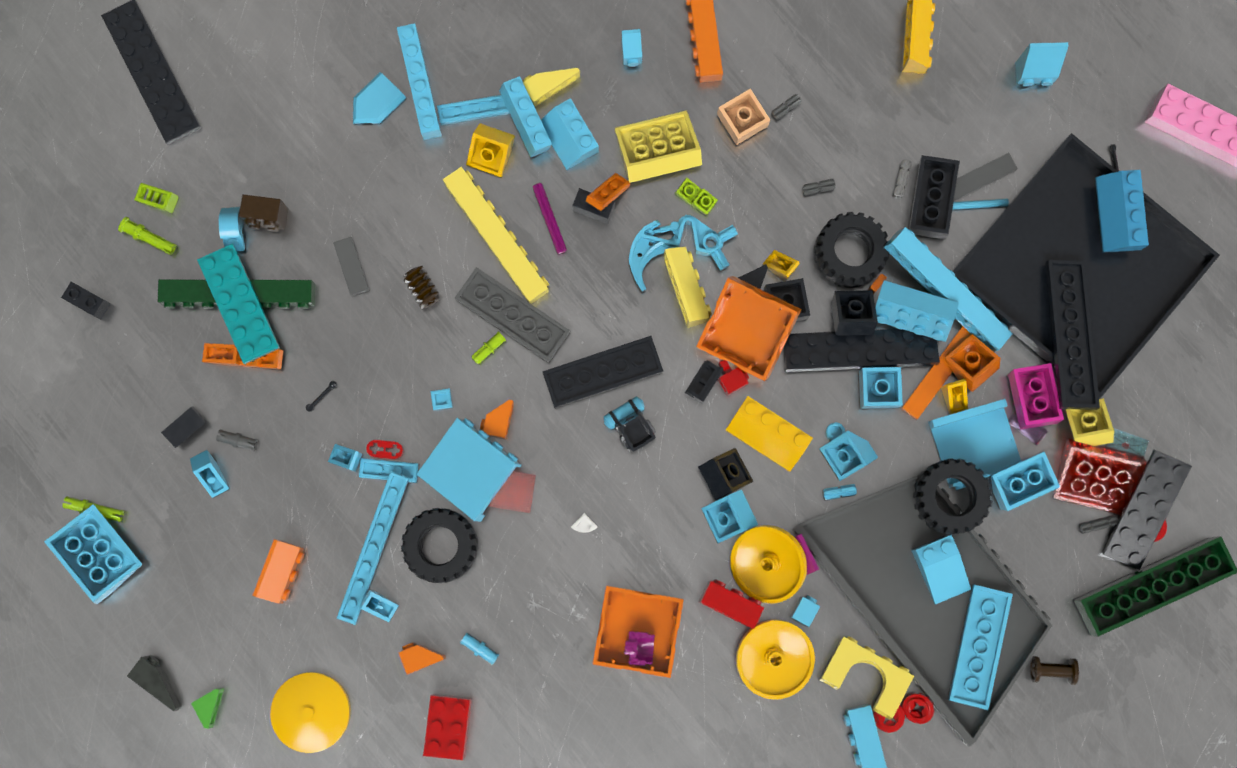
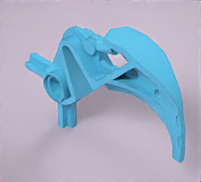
[629,215,738,291]

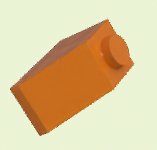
[480,400,514,440]
[398,643,446,675]

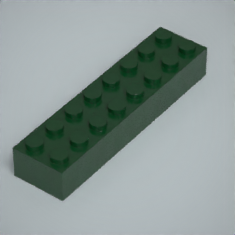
[1074,536,1237,637]

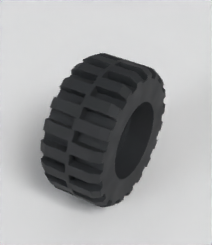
[814,212,890,288]
[913,458,993,535]
[401,508,478,583]

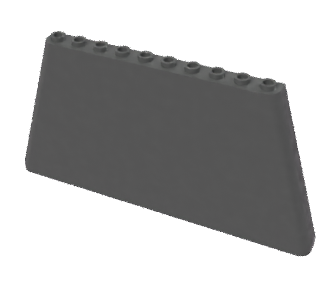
[793,474,1052,747]

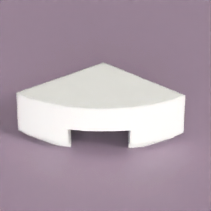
[571,513,598,533]

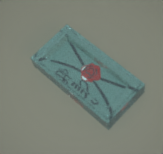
[1105,428,1149,459]

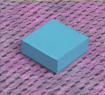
[431,388,453,411]

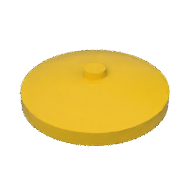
[730,525,807,603]
[736,620,815,699]
[270,672,350,753]

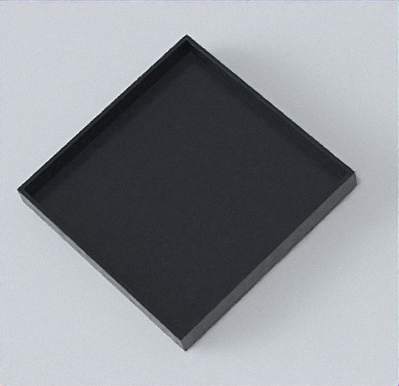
[952,133,1220,399]

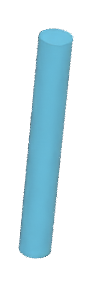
[952,199,1009,210]

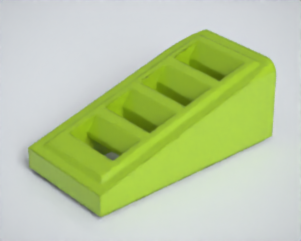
[134,183,179,213]

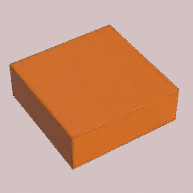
[868,274,887,294]

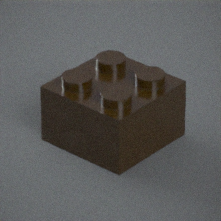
[239,194,288,232]

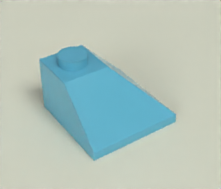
[819,431,878,481]

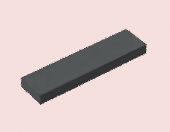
[954,153,1018,201]

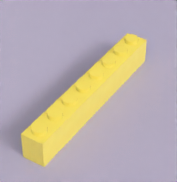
[443,167,549,304]

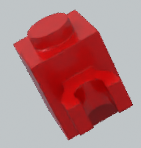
[718,360,749,396]

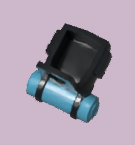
[603,396,656,452]

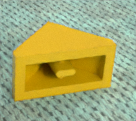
[763,250,800,282]
[941,379,968,415]

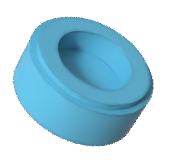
[825,422,846,441]

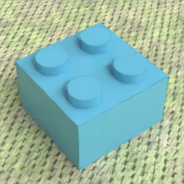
[859,367,903,409]

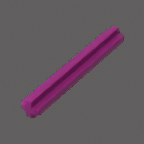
[533,183,567,254]

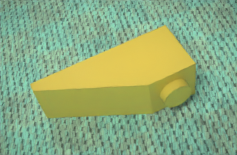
[522,68,580,107]

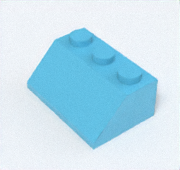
[541,98,599,170]
[991,451,1060,511]

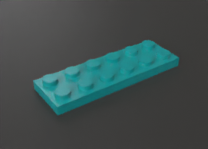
[197,244,280,364]

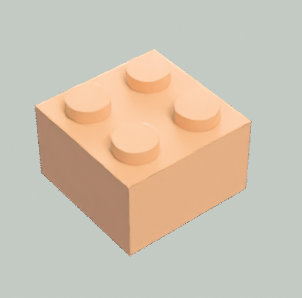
[717,89,770,145]

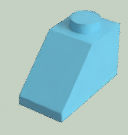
[621,29,642,67]
[190,450,229,498]

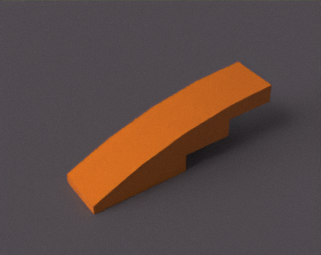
[202,343,283,369]

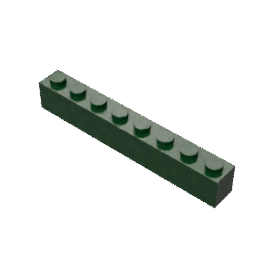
[157,279,315,309]

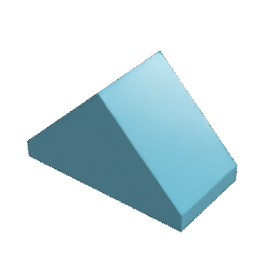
[328,444,363,472]
[359,590,399,622]

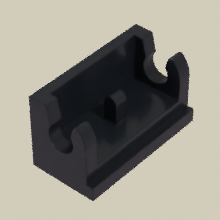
[685,360,723,404]
[161,406,206,448]

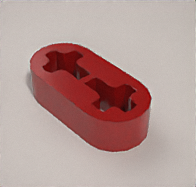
[366,440,404,460]

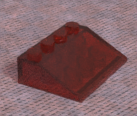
[1053,438,1147,514]

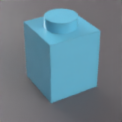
[790,595,820,627]

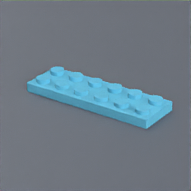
[948,585,1013,710]

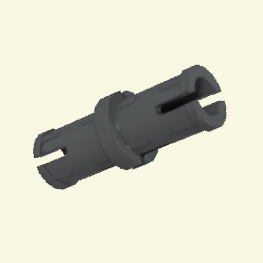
[216,429,258,451]

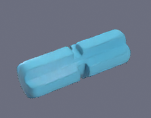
[823,484,857,500]

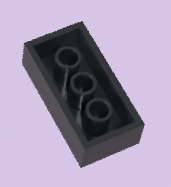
[909,155,960,239]

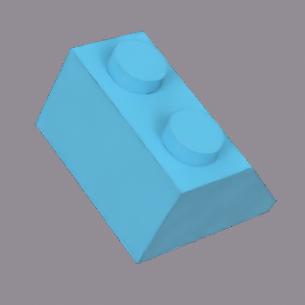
[701,489,758,543]

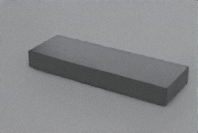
[333,237,369,297]

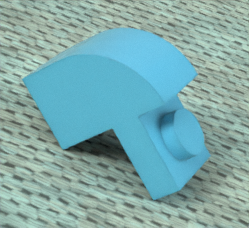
[219,207,246,251]

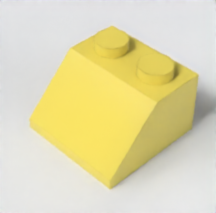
[1065,398,1114,446]

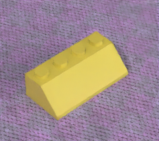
[663,247,712,328]

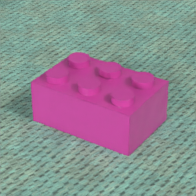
[1008,363,1064,430]

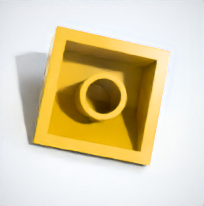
[466,123,515,177]

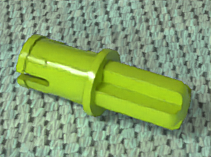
[471,331,506,364]

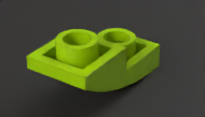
[675,178,718,215]

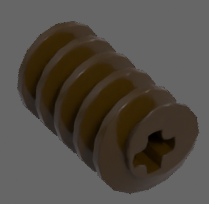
[403,265,439,309]

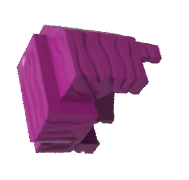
[624,631,655,665]

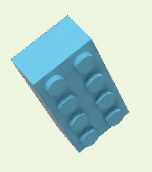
[875,280,959,342]

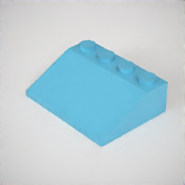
[44,504,142,604]

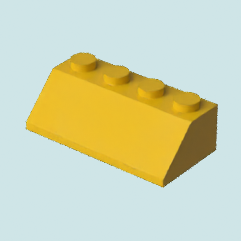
[902,0,935,74]
[726,396,813,472]

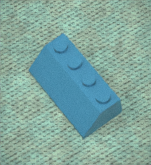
[1095,170,1149,252]

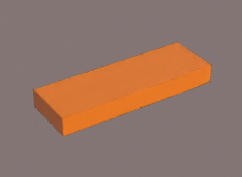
[586,173,630,211]

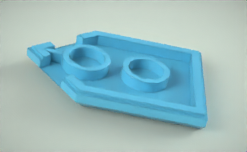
[353,72,406,124]

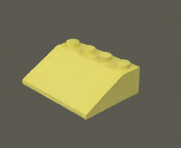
[615,110,702,183]

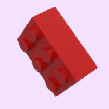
[699,579,764,629]
[423,694,472,760]

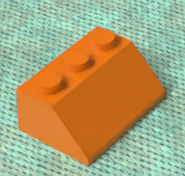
[252,539,304,604]

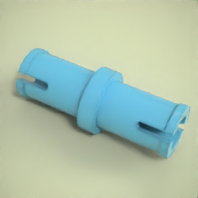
[460,633,499,665]

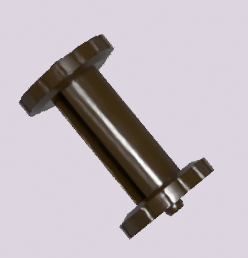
[1030,656,1079,685]

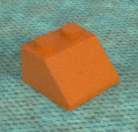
[945,334,1001,392]

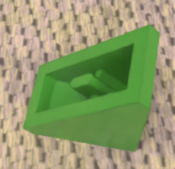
[191,688,224,729]

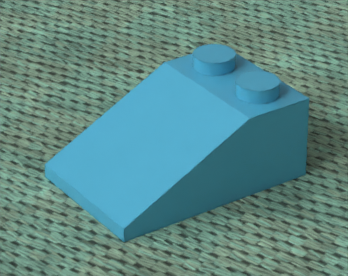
[1015,42,1068,86]
[911,535,971,604]

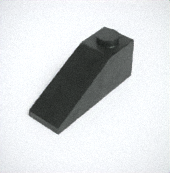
[127,655,181,712]

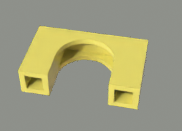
[820,636,914,720]

